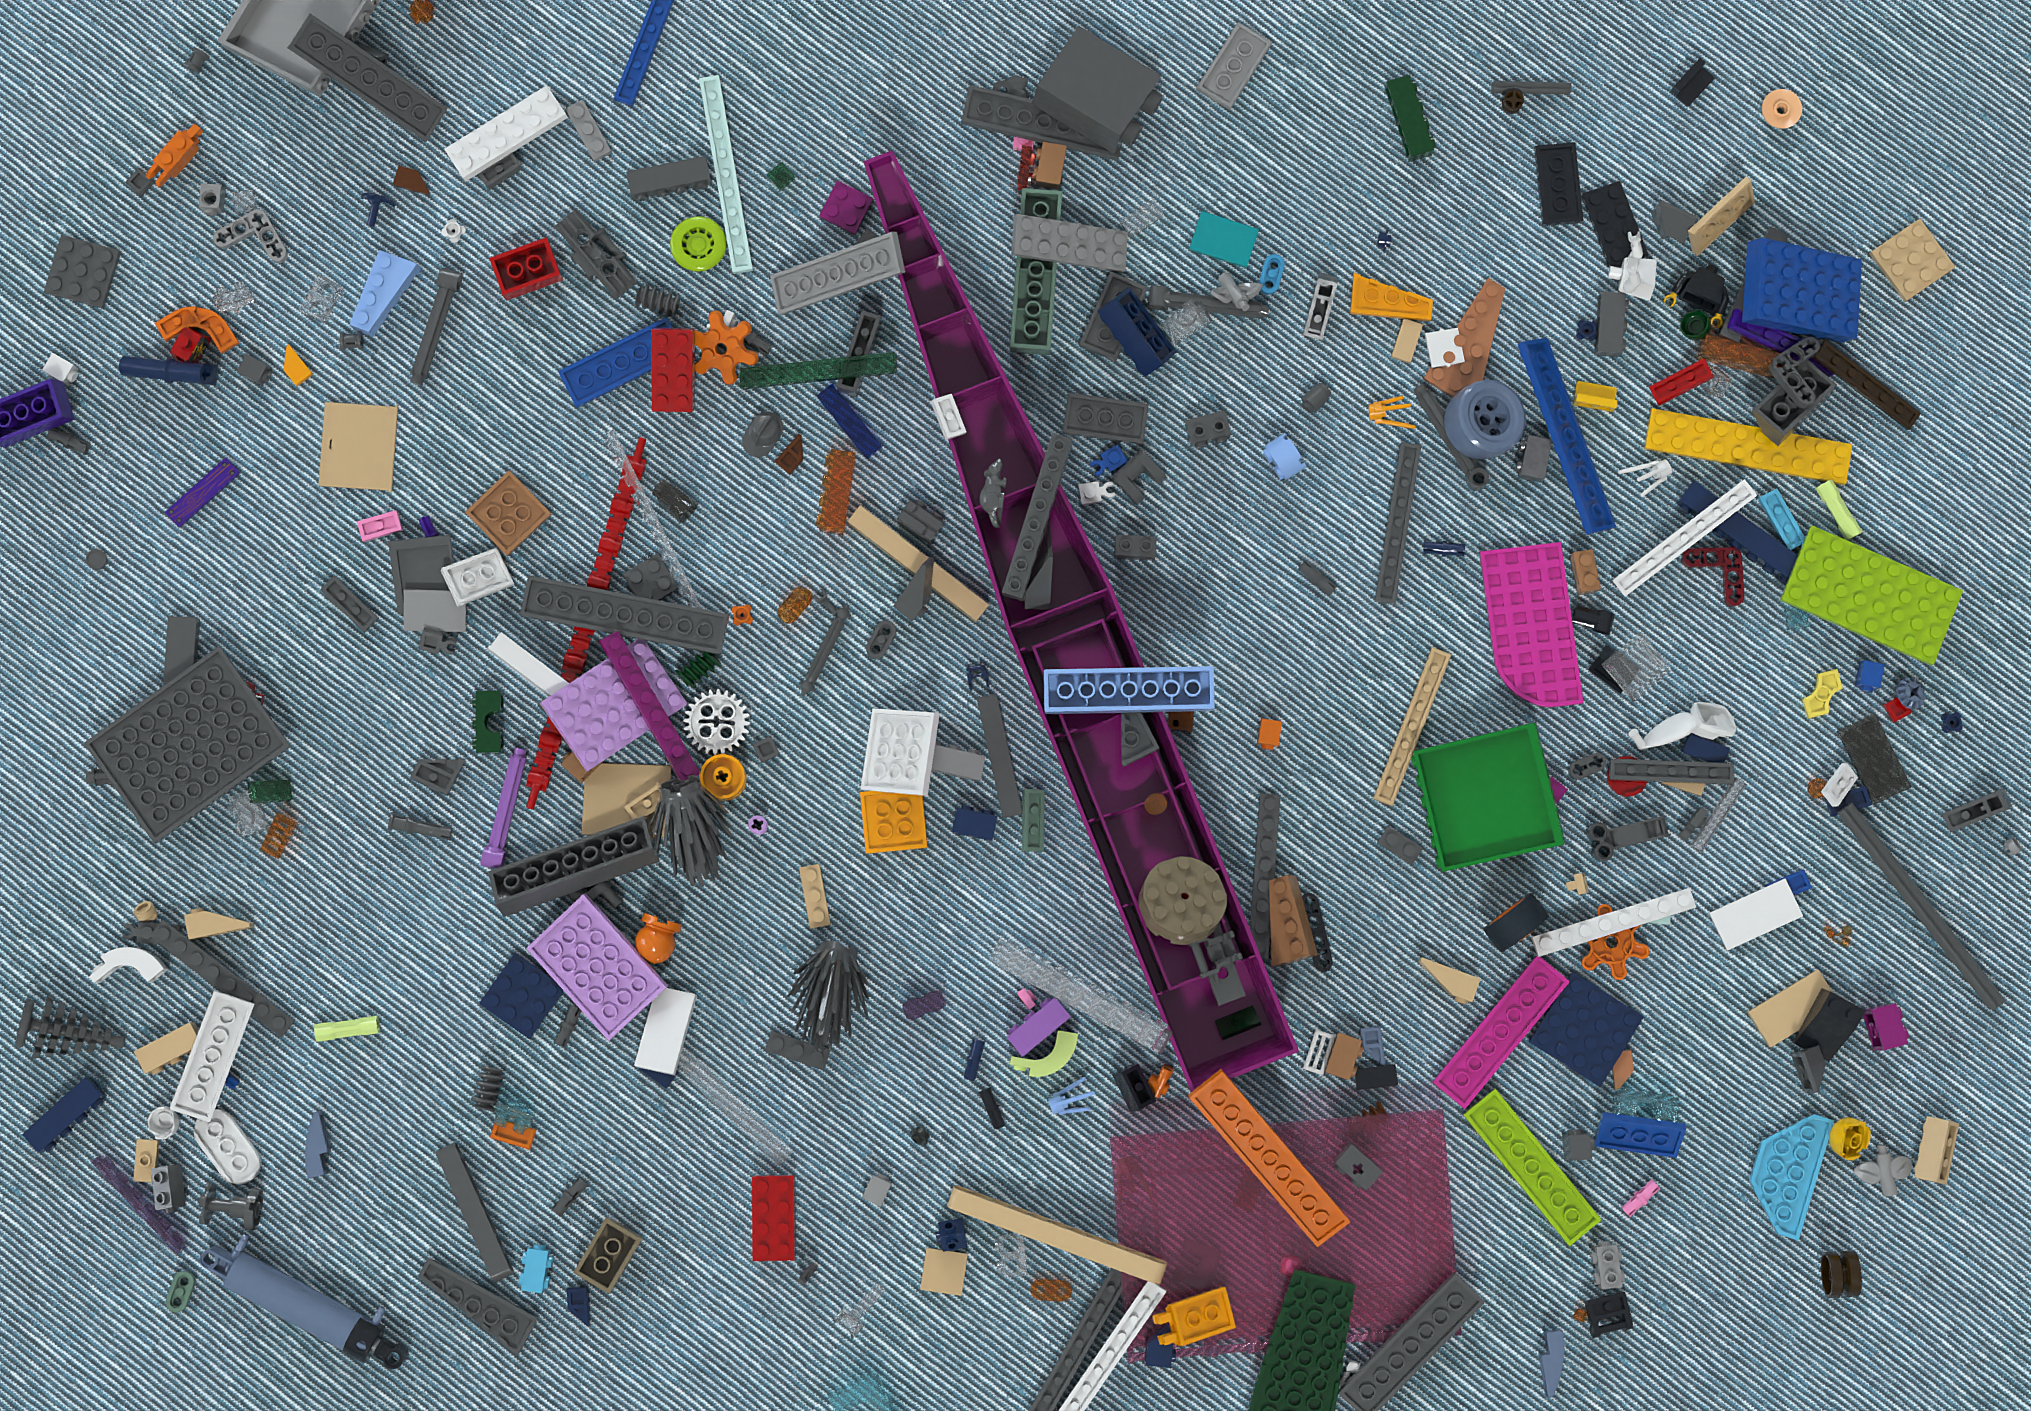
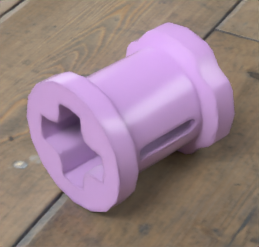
[748,815,768,835]

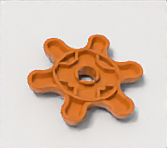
[695,310,759,385]
[1581,904,1649,980]

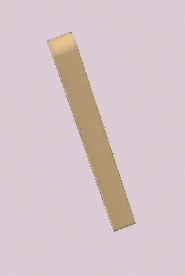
[947,1185,1167,1284]

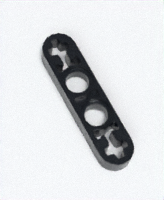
[1302,893,1333,972]

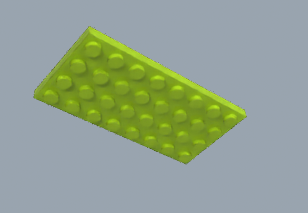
[1780,525,1963,666]

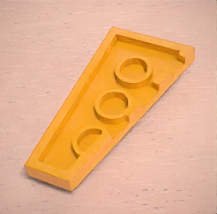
[1350,273,1433,321]

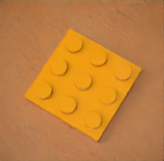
[860,791,928,854]

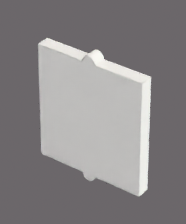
[1425,328,1465,368]

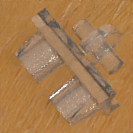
[213,281,255,315]

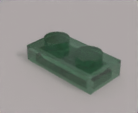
[247,779,293,804]

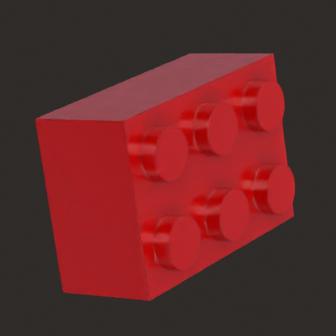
[489,237,563,301]

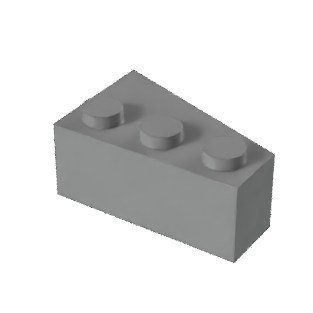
[931,741,986,781]

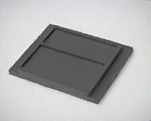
[388,535,454,615]

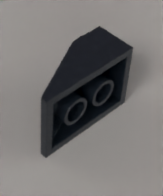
[1792,988,1866,1062]

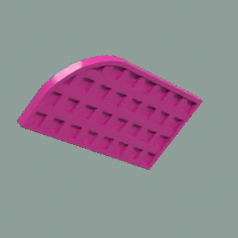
[1479,542,1584,708]

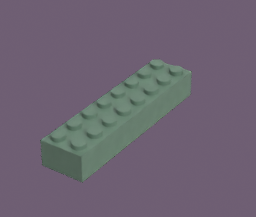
[1010,188,1063,355]

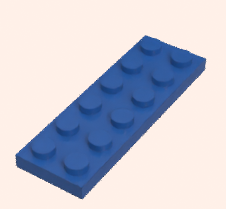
[558,317,672,408]

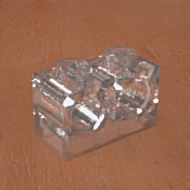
[299,274,344,324]
[995,1233,1028,1278]

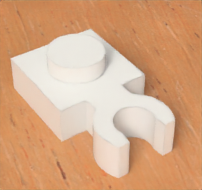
[1078,481,1115,506]

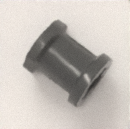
[184,47,210,74]
[340,331,363,351]

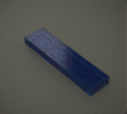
[816,384,882,460]

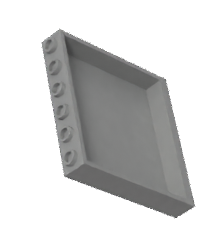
[218,0,381,97]

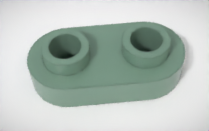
[166,1271,196,1313]

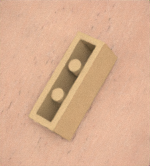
[134,1022,199,1075]
[1914,1116,1959,1185]

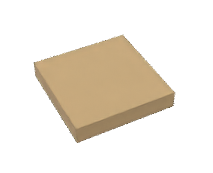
[920,1248,968,1296]

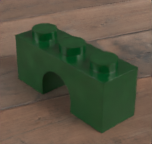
[472,691,504,755]

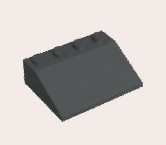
[1023,520,1053,610]

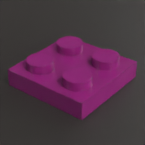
[819,181,873,235]

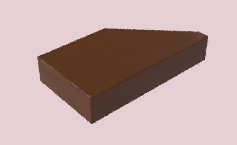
[393,165,430,196]
[774,434,803,475]

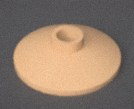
[1762,89,1802,129]

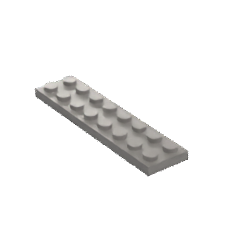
[770,232,905,315]

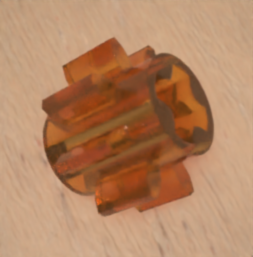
[409,0,434,24]

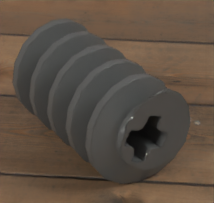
[635,283,680,319]
[471,1065,505,1112]

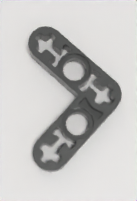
[1769,337,1820,409]

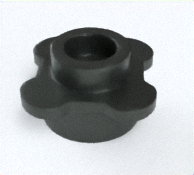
[909,1126,930,1146]

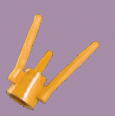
[1368,396,1416,429]

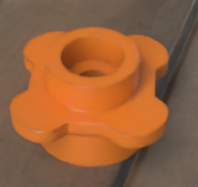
[731,604,753,626]

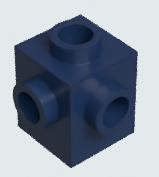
[935,1218,968,1252]

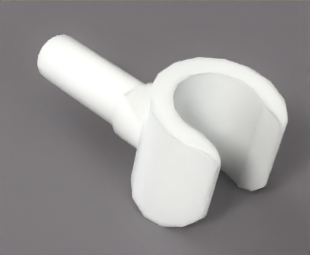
[1339,1360,1361,1387]

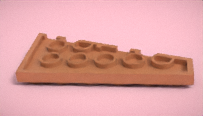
[1423,278,1505,410]

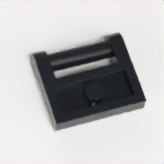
[1584,1292,1633,1338]

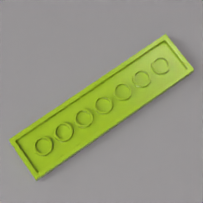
[1462,1089,1601,1246]

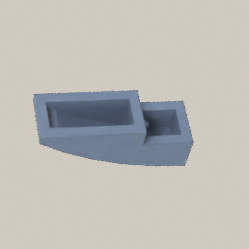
[305,1111,332,1179]
[1538,1329,1564,1398]

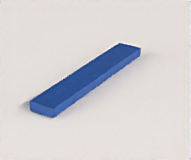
[613,0,675,107]

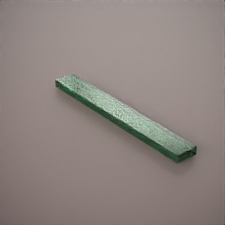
[740,352,897,390]

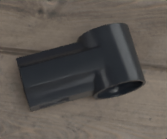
[1572,605,1615,635]

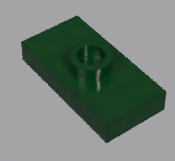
[1215,1005,1261,1040]

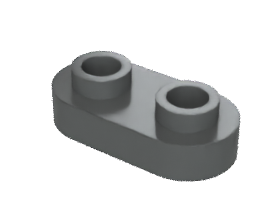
[866,620,896,660]

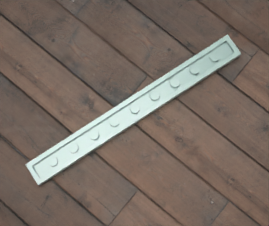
[699,75,753,274]

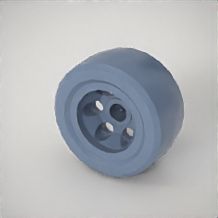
[1444,380,1526,460]

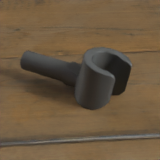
[814,589,837,615]

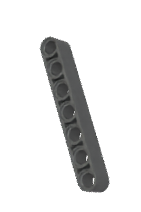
[436,1142,514,1283]

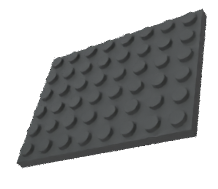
[84,646,292,844]

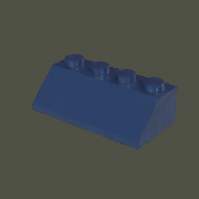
[1097,286,1177,377]

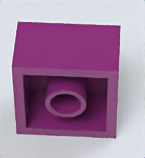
[1863,1003,1909,1051]

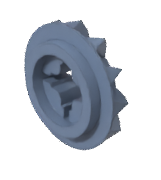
[1896,677,1926,709]

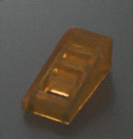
[260,813,298,859]

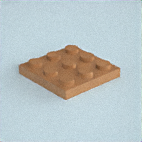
[465,470,552,557]

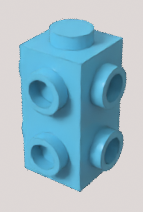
[519,1244,554,1293]

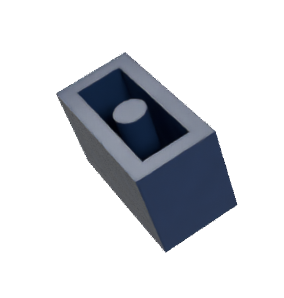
[952,805,997,841]

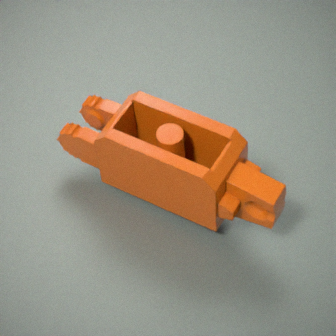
[146,123,203,187]

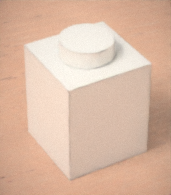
[42,353,79,386]

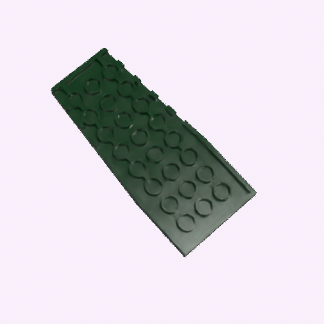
[1247,1269,1356,1411]

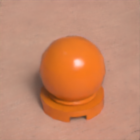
[635,913,682,964]

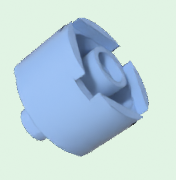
[1263,433,1307,480]

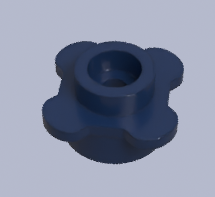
[1377,229,1391,252]
[1576,320,1597,341]
[1941,712,1963,733]

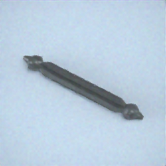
[799,604,851,696]

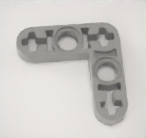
[213,209,288,264]

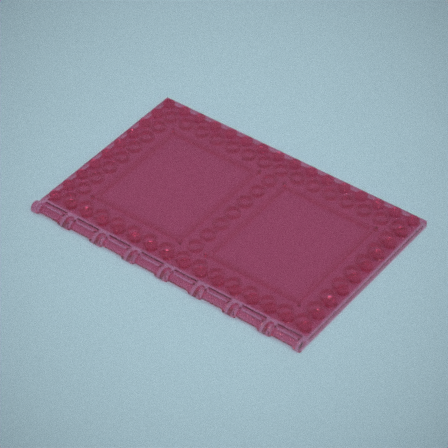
[1110,1109,1462,1364]

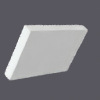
[441,547,514,607]

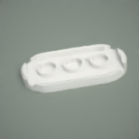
[194,1109,261,1184]

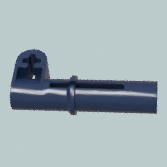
[119,356,218,385]

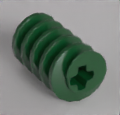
[675,651,722,688]

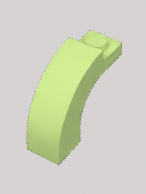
[1010,1030,1078,1077]

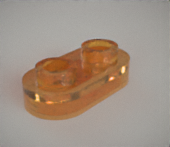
[777,586,813,624]
[1030,1278,1072,1302]

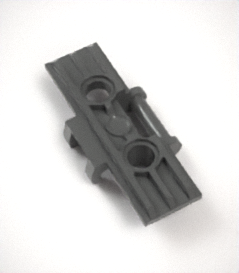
[554,209,638,300]
[1188,924,1246,1006]

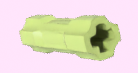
[1815,479,1862,540]
[314,1016,380,1042]

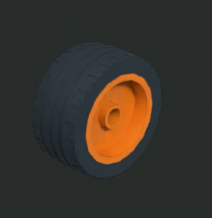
[1483,893,1549,953]

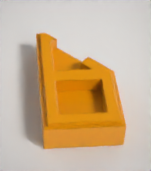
[283,344,313,387]

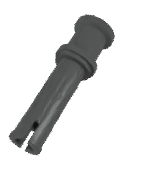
[388,812,453,841]

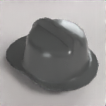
[742,412,783,457]

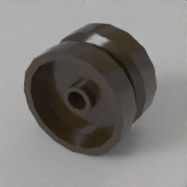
[1820,1250,1862,1298]

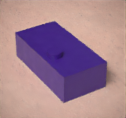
[0,378,75,448]

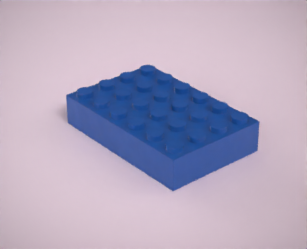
[1742,238,1862,343]

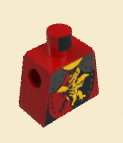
[170,327,212,363]

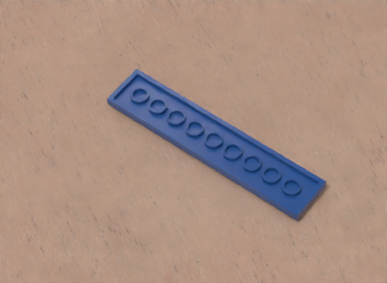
[1517,338,1616,535]

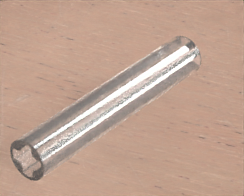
[1690,777,1747,853]

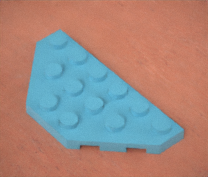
[1749,1114,1834,1241]

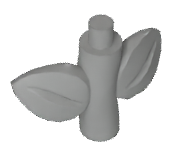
[1210,272,1263,311]
[1853,1144,1912,1196]

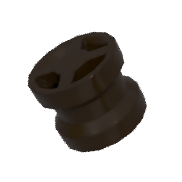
[1502,90,1524,114]

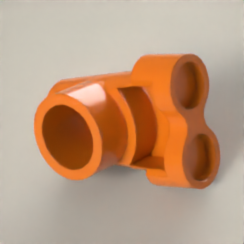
[1148,1064,1174,1098]

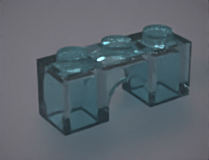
[1612,1087,1679,1122]

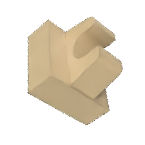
[1566,873,1589,895]

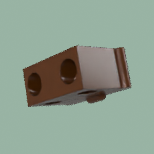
[1168,711,1194,734]

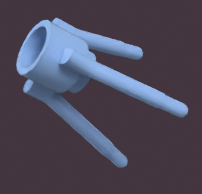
[1048,1077,1095,1115]

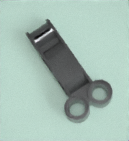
[1586,815,1671,862]

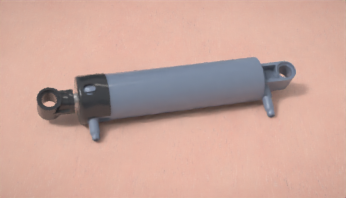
[199,1233,409,1369]

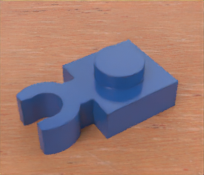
[1090,444,1128,477]

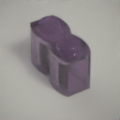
[902,990,946,1020]

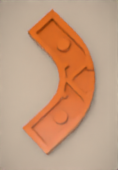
[154,306,240,354]

